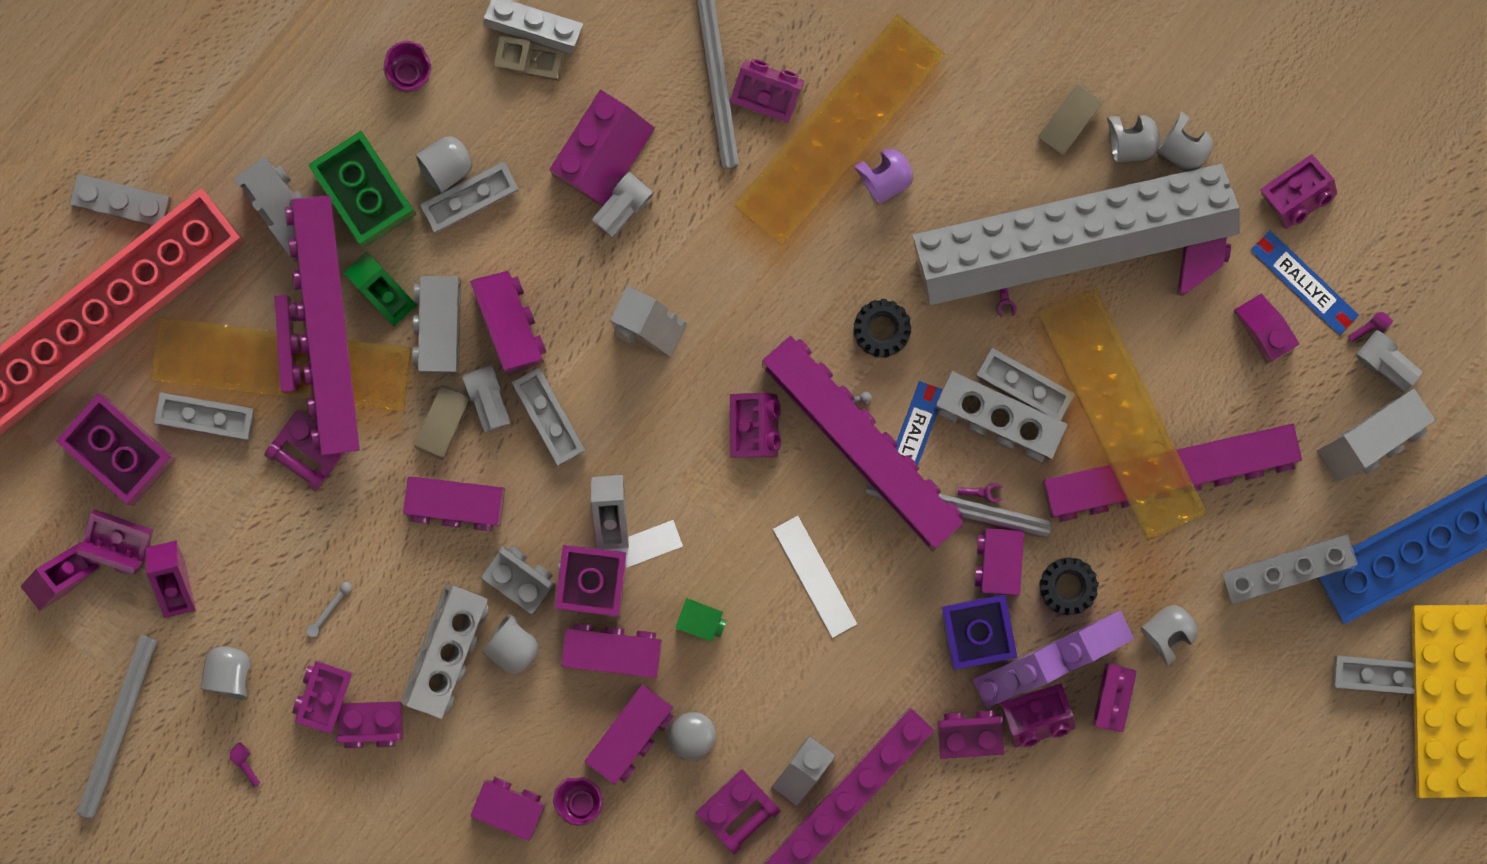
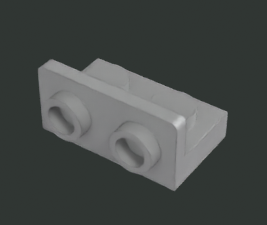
[481,545,555,615]

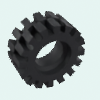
[854,299,911,358]
[1039,557,1099,615]

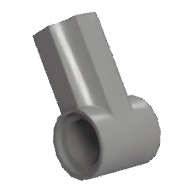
[592,172,654,238]
[1355,330,1422,393]
[462,364,511,433]

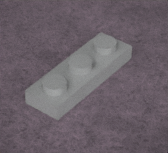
[483,0,583,54]
[420,161,520,234]
[70,174,171,226]
[976,348,1075,421]
[511,367,586,466]
[154,392,255,440]
[1332,656,1415,694]

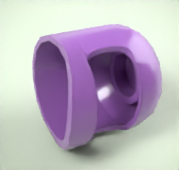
[853,149,913,204]

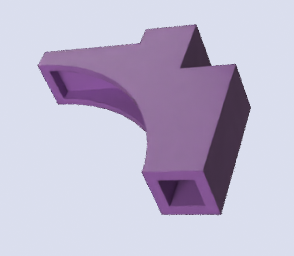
[972,610,1134,708]

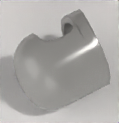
[1157,111,1213,171]
[1107,115,1160,163]
[416,136,472,193]
[1141,605,1198,666]
[481,614,539,674]
[200,646,251,700]
[668,712,716,760]

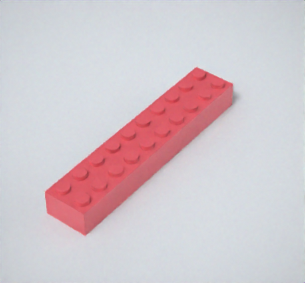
[0,188,245,436]

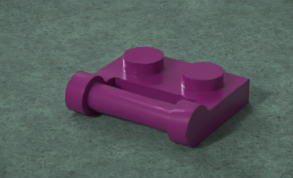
[264,409,345,492]
[695,769,781,855]

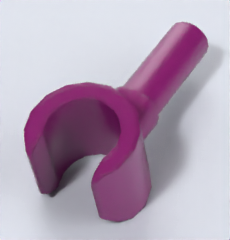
[996,288,1017,317]
[1348,312,1393,342]
[958,483,1003,503]
[230,742,260,787]

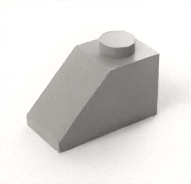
[591,475,629,550]
[772,736,835,806]

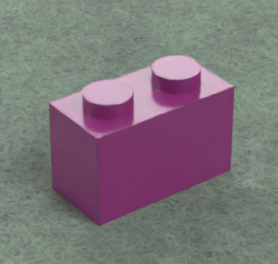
[975,529,1024,595]
[470,776,546,841]

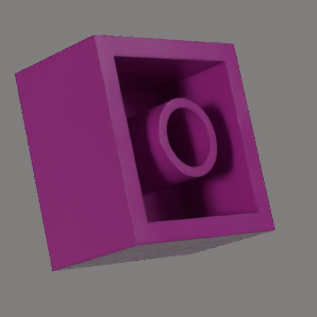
[555,545,628,617]

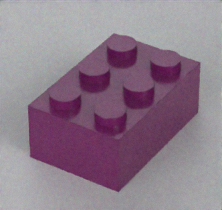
[56,393,176,506]

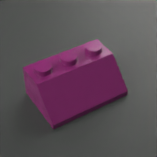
[549,89,655,207]
[470,271,547,375]

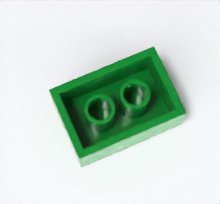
[308,130,417,249]

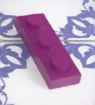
[274,295,303,394]

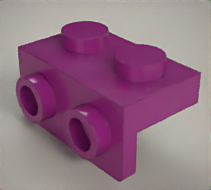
[76,509,154,574]

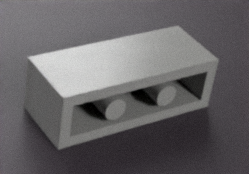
[412,276,461,374]

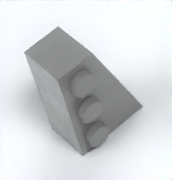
[233,157,304,264]
[610,286,687,357]
[1317,389,1435,482]

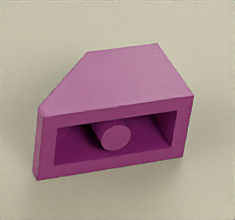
[1177,237,1231,296]
[1234,293,1300,364]
[145,540,196,618]
[20,542,100,611]

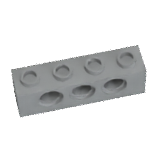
[934,371,1068,463]
[1222,533,1358,604]
[400,583,489,719]

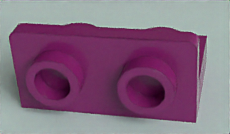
[729,59,804,123]
[1260,154,1337,229]
[730,393,781,458]
[292,661,353,734]
[1092,663,1137,732]
[1001,683,1075,748]
[336,701,403,748]
[937,710,1004,759]

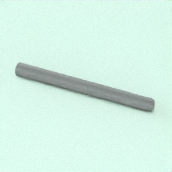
[697,0,739,169]
[865,482,1052,537]
[77,635,157,818]

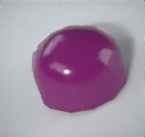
[383,40,431,93]
[553,777,603,826]

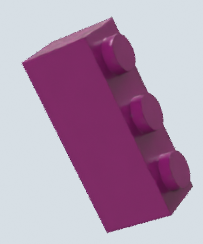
[403,476,505,532]
[561,623,662,678]
[584,684,674,785]

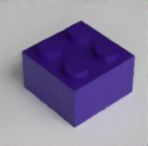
[940,594,1018,670]

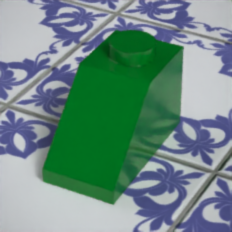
[344,251,417,326]
[675,598,727,642]

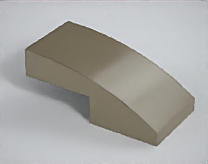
[494,35,565,81]
[1038,83,1104,155]
[414,385,470,460]

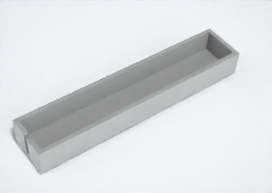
[913,163,1240,305]

